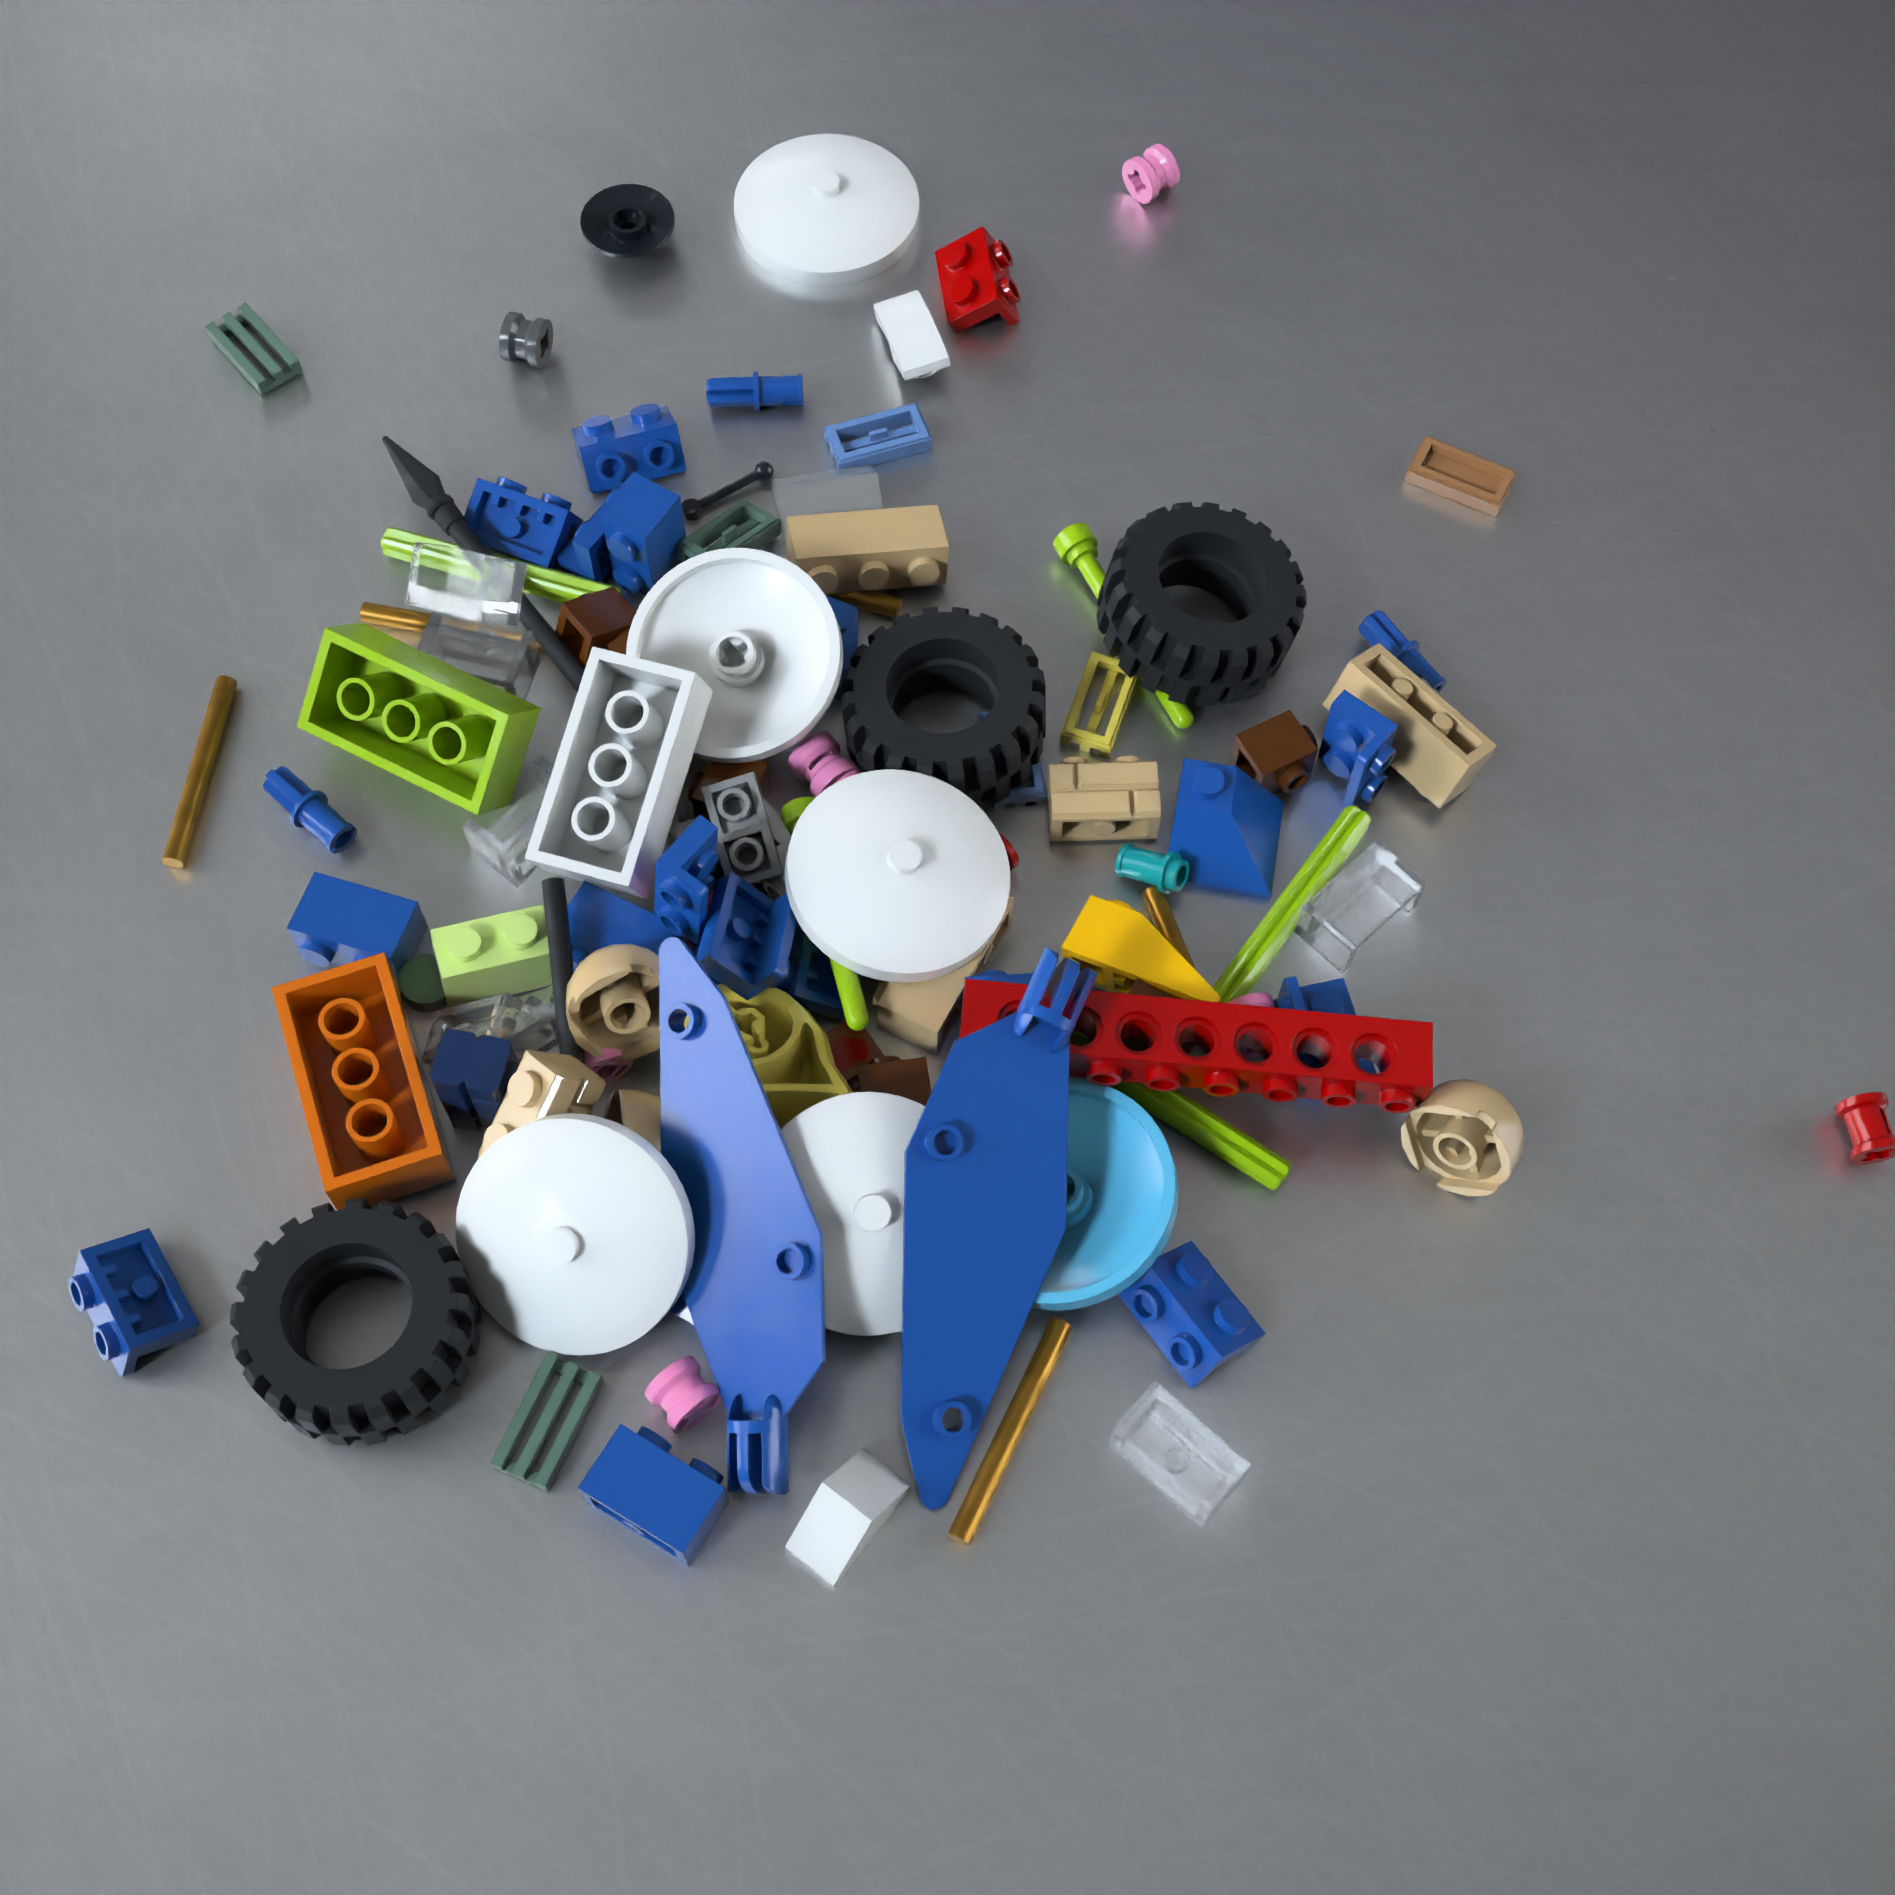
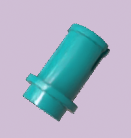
[1115,843,1189,894]

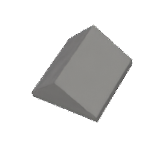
[772,464,883,547]

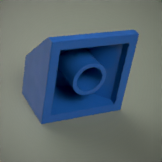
[1167,758,1284,900]

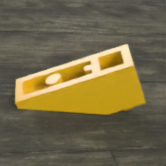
[1061,895,1221,1002]

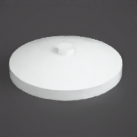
[734,134,920,286]
[626,548,843,763]
[785,769,1011,983]
[780,1092,925,1336]
[455,1113,695,1356]

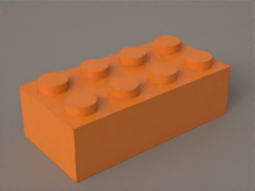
[271,952,455,1210]

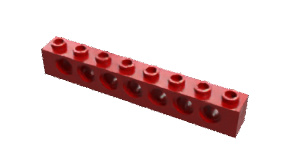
[959,978,1433,1113]

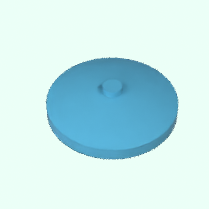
[1032,1079,1179,1311]

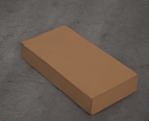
[1404,436,1518,518]

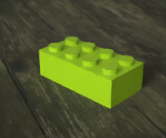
[297,622,541,815]

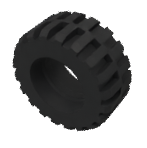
[1096,502,1307,706]
[840,607,1046,809]
[230,1198,481,1446]

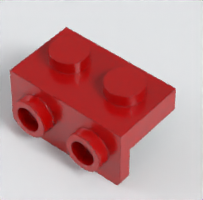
[934,226,1021,334]

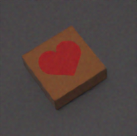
[825,1020,885,1087]

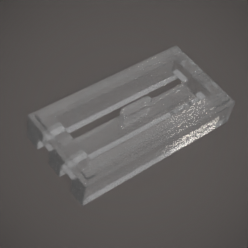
[422,992,523,1067]

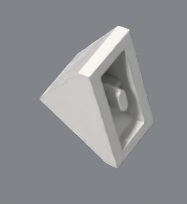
[785,1448,911,1587]

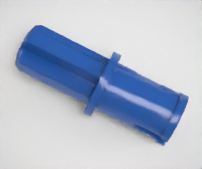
[706,371,803,411]
[1358,610,1447,692]
[263,766,357,854]

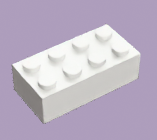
[525,646,713,899]

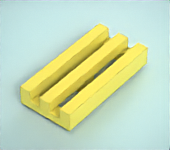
[1059,651,1139,759]

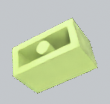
[430,904,552,1009]

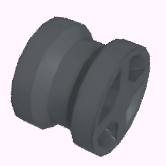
[499,311,553,368]

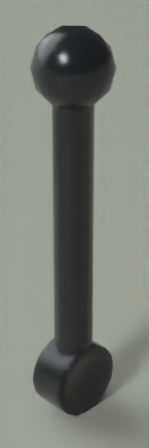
[682,461,774,521]

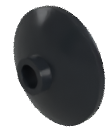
[580,184,675,258]

